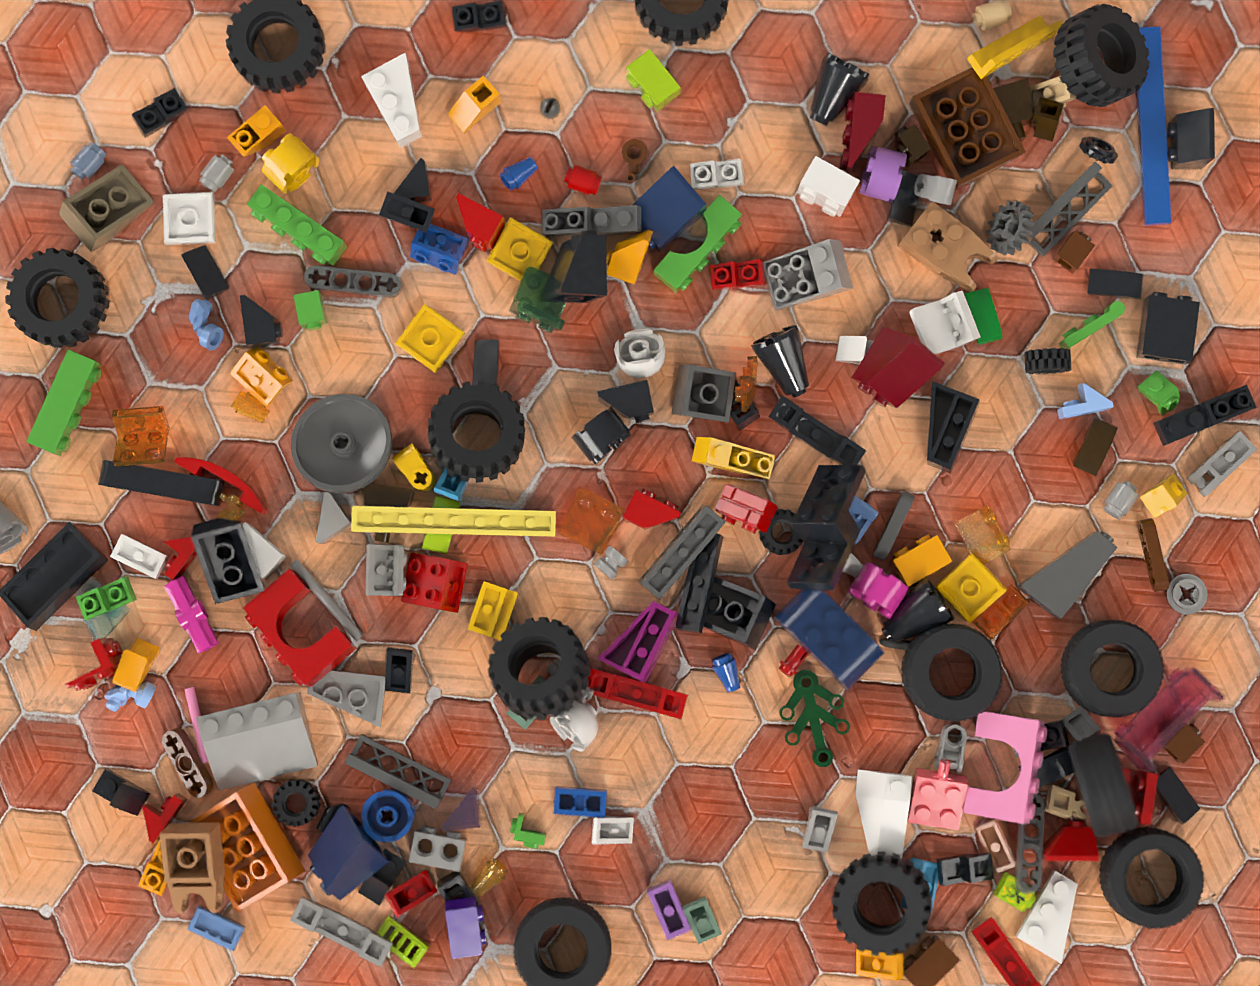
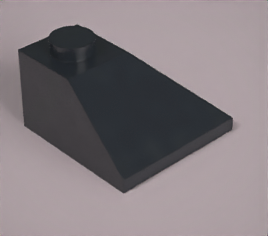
[597,380,654,423]

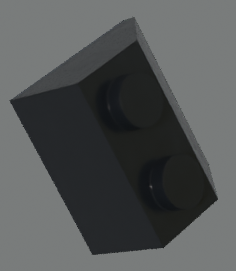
[1167,108,1215,169]

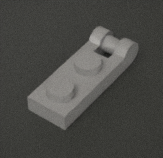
[1186,431,1257,497]

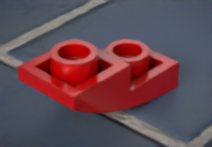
[710,259,766,290]

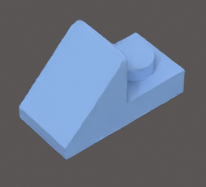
[1057,383,1114,420]

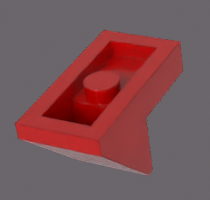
[164,537,197,580]
[142,793,187,844]
[385,870,438,917]

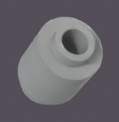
[199,154,235,193]
[1103,481,1139,520]

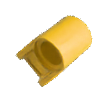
[391,443,436,492]

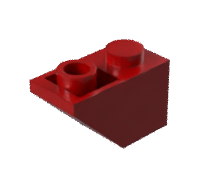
[622,489,681,530]

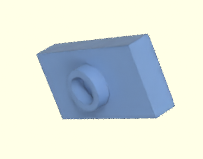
[187,905,246,951]

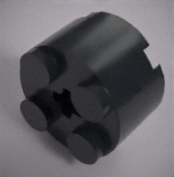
[571,407,631,465]

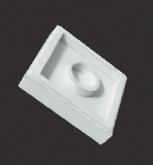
[163,192,216,245]

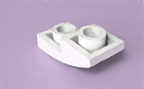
[690,159,745,189]

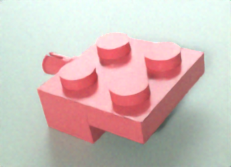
[907,759,968,830]

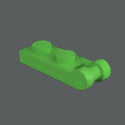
[1058,301,1125,349]

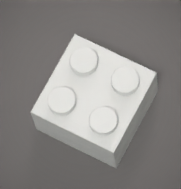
[797,156,860,217]

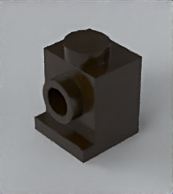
[1032,97,1064,142]
[894,124,932,168]

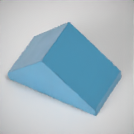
[434,467,470,502]

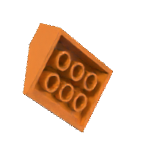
[189,783,306,912]

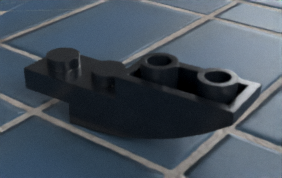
[1153,385,1257,446]

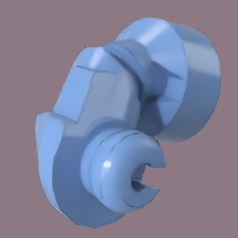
[189,299,224,351]

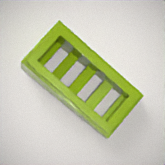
[377,915,430,968]

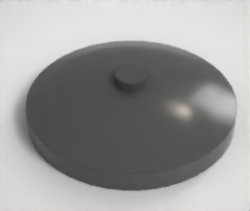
[291,394,393,493]

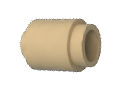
[973,0,1012,31]

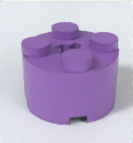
[859,145,907,203]

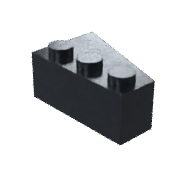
[927,381,980,474]

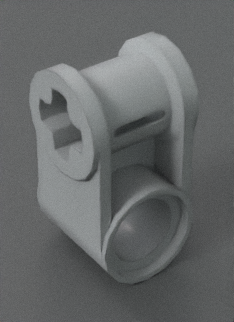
[914,174,957,205]
[934,723,967,774]

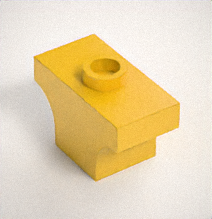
[1140,473,1188,518]

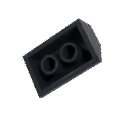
[191,518,265,604]

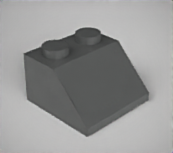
[672,365,736,422]

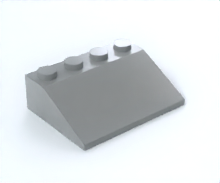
[196,692,318,791]

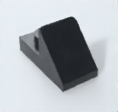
[379,191,435,233]
[385,647,416,694]
[92,768,151,816]
[358,848,407,906]

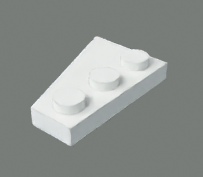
[1015,870,1077,964]

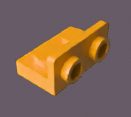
[230,347,293,407]

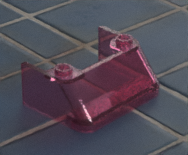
[1114,667,1225,772]

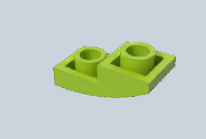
[422,496,460,554]

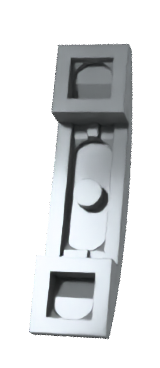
[290,897,393,967]

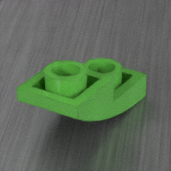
[76,577,137,621]

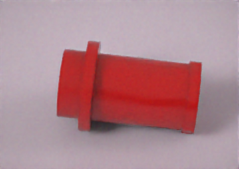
[778,644,810,677]

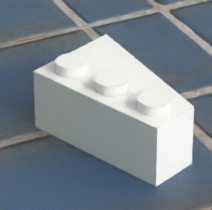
[361,53,422,148]

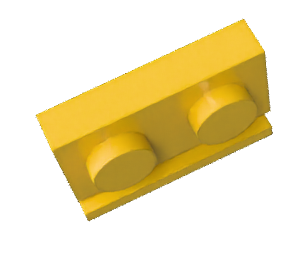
[467,581,519,641]

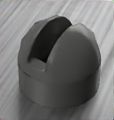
[540,98,560,119]

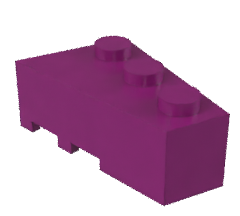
[597,601,678,683]

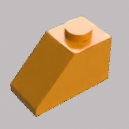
[606,230,653,284]

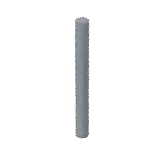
[290,559,363,641]

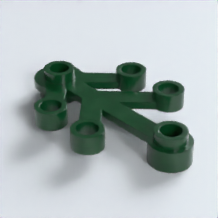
[779,670,850,767]

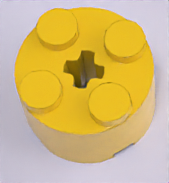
[262,133,320,194]

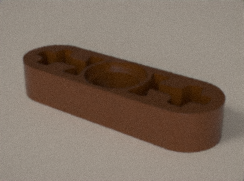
[1138,518,1169,592]
[162,728,213,798]

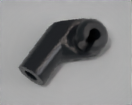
[316,803,351,832]

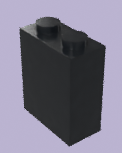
[1136,292,1200,365]

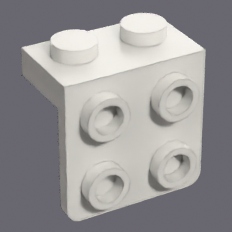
[910,290,980,355]

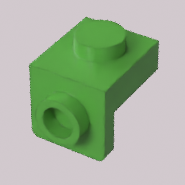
[1138,370,1180,415]
[510,813,547,849]

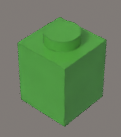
[294,290,327,331]

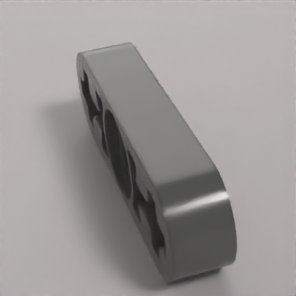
[872,490,915,561]

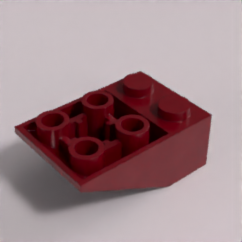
[839,92,886,174]

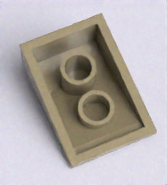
[59,164,154,252]

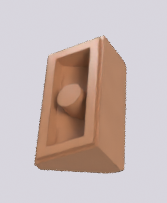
[974,818,1017,874]

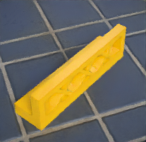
[967,15,1063,79]

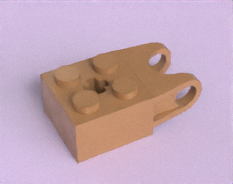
[898,201,997,292]
[160,823,225,913]

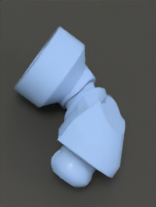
[104,681,157,712]

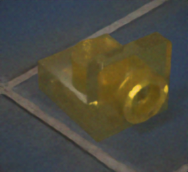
[215,493,246,521]

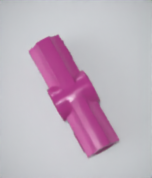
[164,576,219,653]

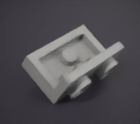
[366,544,407,596]

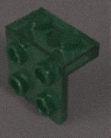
[509,266,566,333]

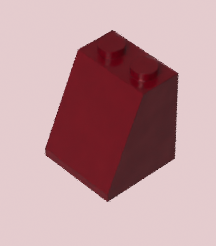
[851,327,945,408]

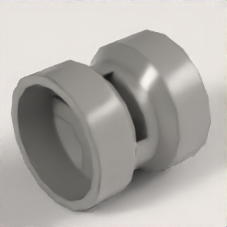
[594,545,629,580]

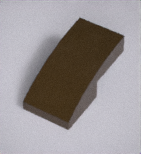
[1072,417,1118,476]

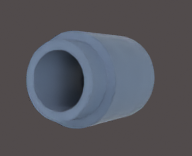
[70,142,107,180]

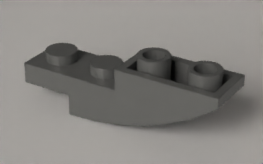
[542,205,641,236]

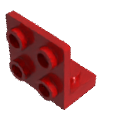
[401,553,468,613]
[1122,768,1158,825]

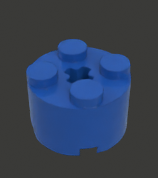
[362,788,416,842]

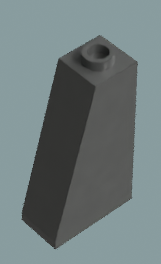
[1017,531,1117,619]

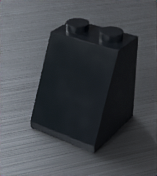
[541,230,608,304]

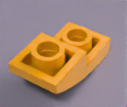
[138,840,168,896]

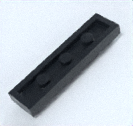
[675,534,724,634]

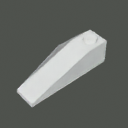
[855,769,912,859]

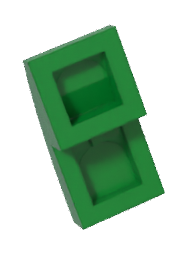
[964,288,1003,345]

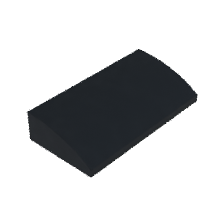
[0,522,108,631]

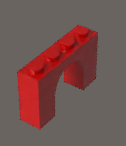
[243,568,357,688]

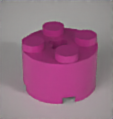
[847,562,909,619]

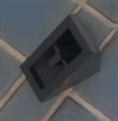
[394,158,432,203]

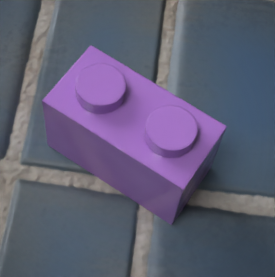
[647,879,691,940]

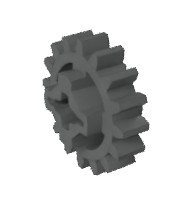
[986,200,1035,256]

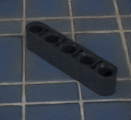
[98,460,224,506]

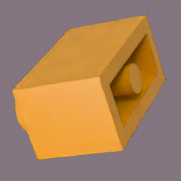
[890,534,953,587]

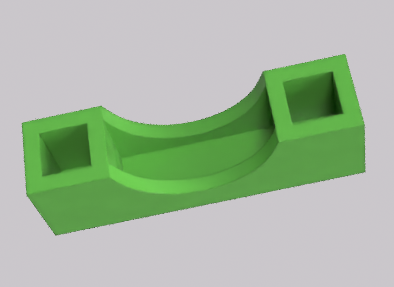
[653,195,742,293]

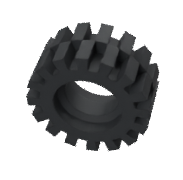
[1024,348,1072,374]
[759,509,803,555]
[272,779,321,827]

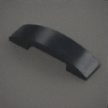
[768,395,867,465]

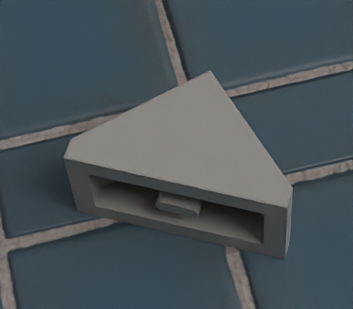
[315,492,351,544]

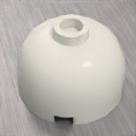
[614,329,666,378]
[549,701,598,751]

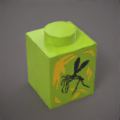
[993,872,1036,912]

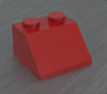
[456,193,506,253]

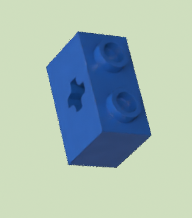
[553,786,607,818]

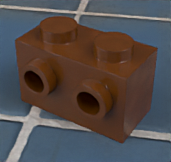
[903,934,961,986]

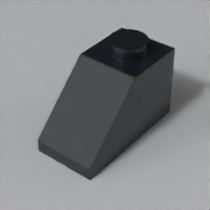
[240,295,283,348]

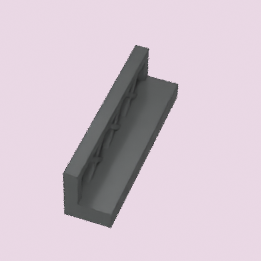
[1027,161,1113,257]
[638,505,725,599]
[345,734,452,809]

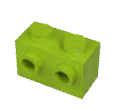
[625,49,681,112]

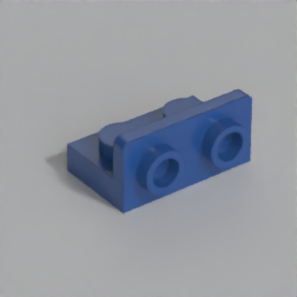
[410,224,469,275]

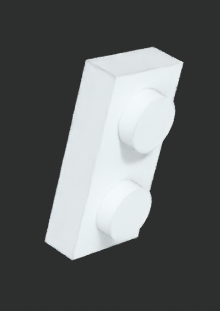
[110,534,169,579]

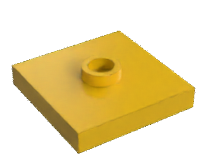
[485,217,554,286]
[395,303,465,374]
[935,552,1007,624]

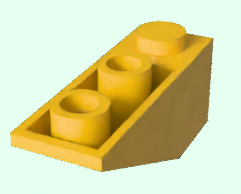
[691,437,775,480]

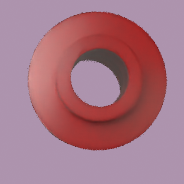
[564,164,602,196]

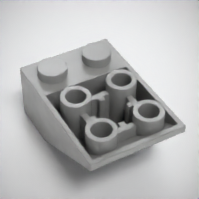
[763,239,853,310]

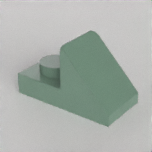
[682,896,722,944]

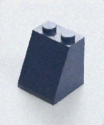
[631,166,706,252]
[308,806,389,901]

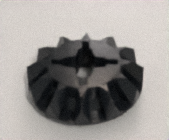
[1079,137,1118,164]

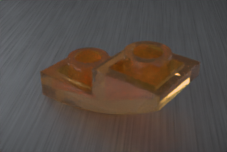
[735,356,758,412]
[973,584,1029,640]

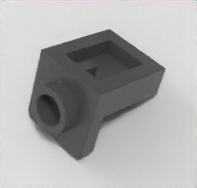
[1063,706,1102,741]

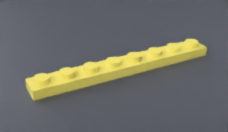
[351,506,556,537]

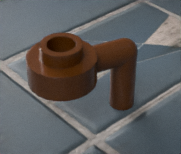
[622,139,648,183]

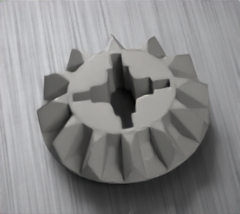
[1166,574,1207,614]

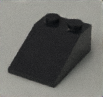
[703,577,776,650]

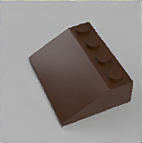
[909,67,1026,192]

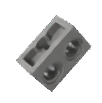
[409,826,467,872]

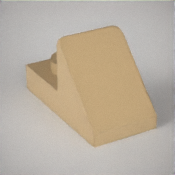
[1030,76,1076,113]

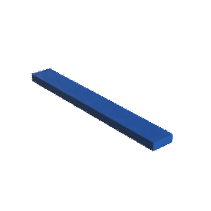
[1137,27,1171,225]

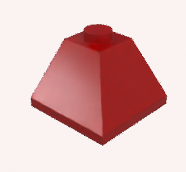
[1042,820,1099,861]

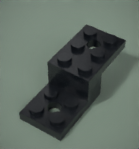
[786,465,866,590]

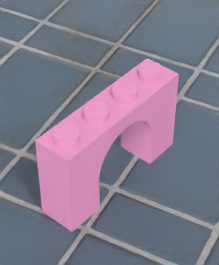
[963,712,1047,824]

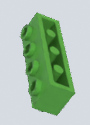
[247,184,347,266]
[26,350,102,456]

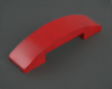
[174,457,267,515]
[587,668,688,720]
[971,916,1041,986]

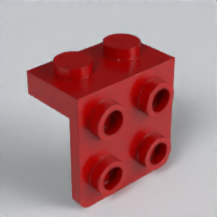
[65,638,123,691]

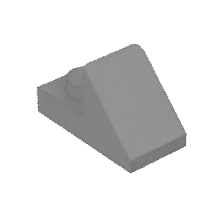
[802,806,838,853]

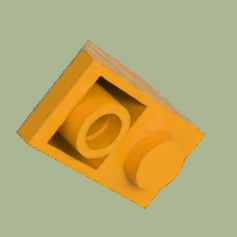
[448,75,502,133]
[227,105,286,157]

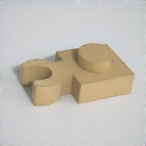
[1045,785,1088,821]

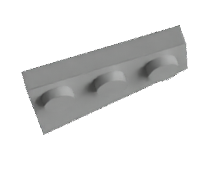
[307,670,385,727]

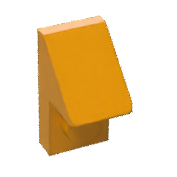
[113,638,160,693]
[856,949,903,981]

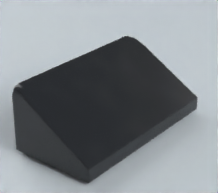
[887,170,919,227]
[181,245,230,300]
[472,339,500,387]
[1156,767,1200,824]

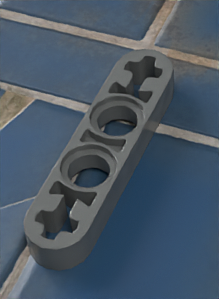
[304,266,402,298]
[1015,794,1045,894]

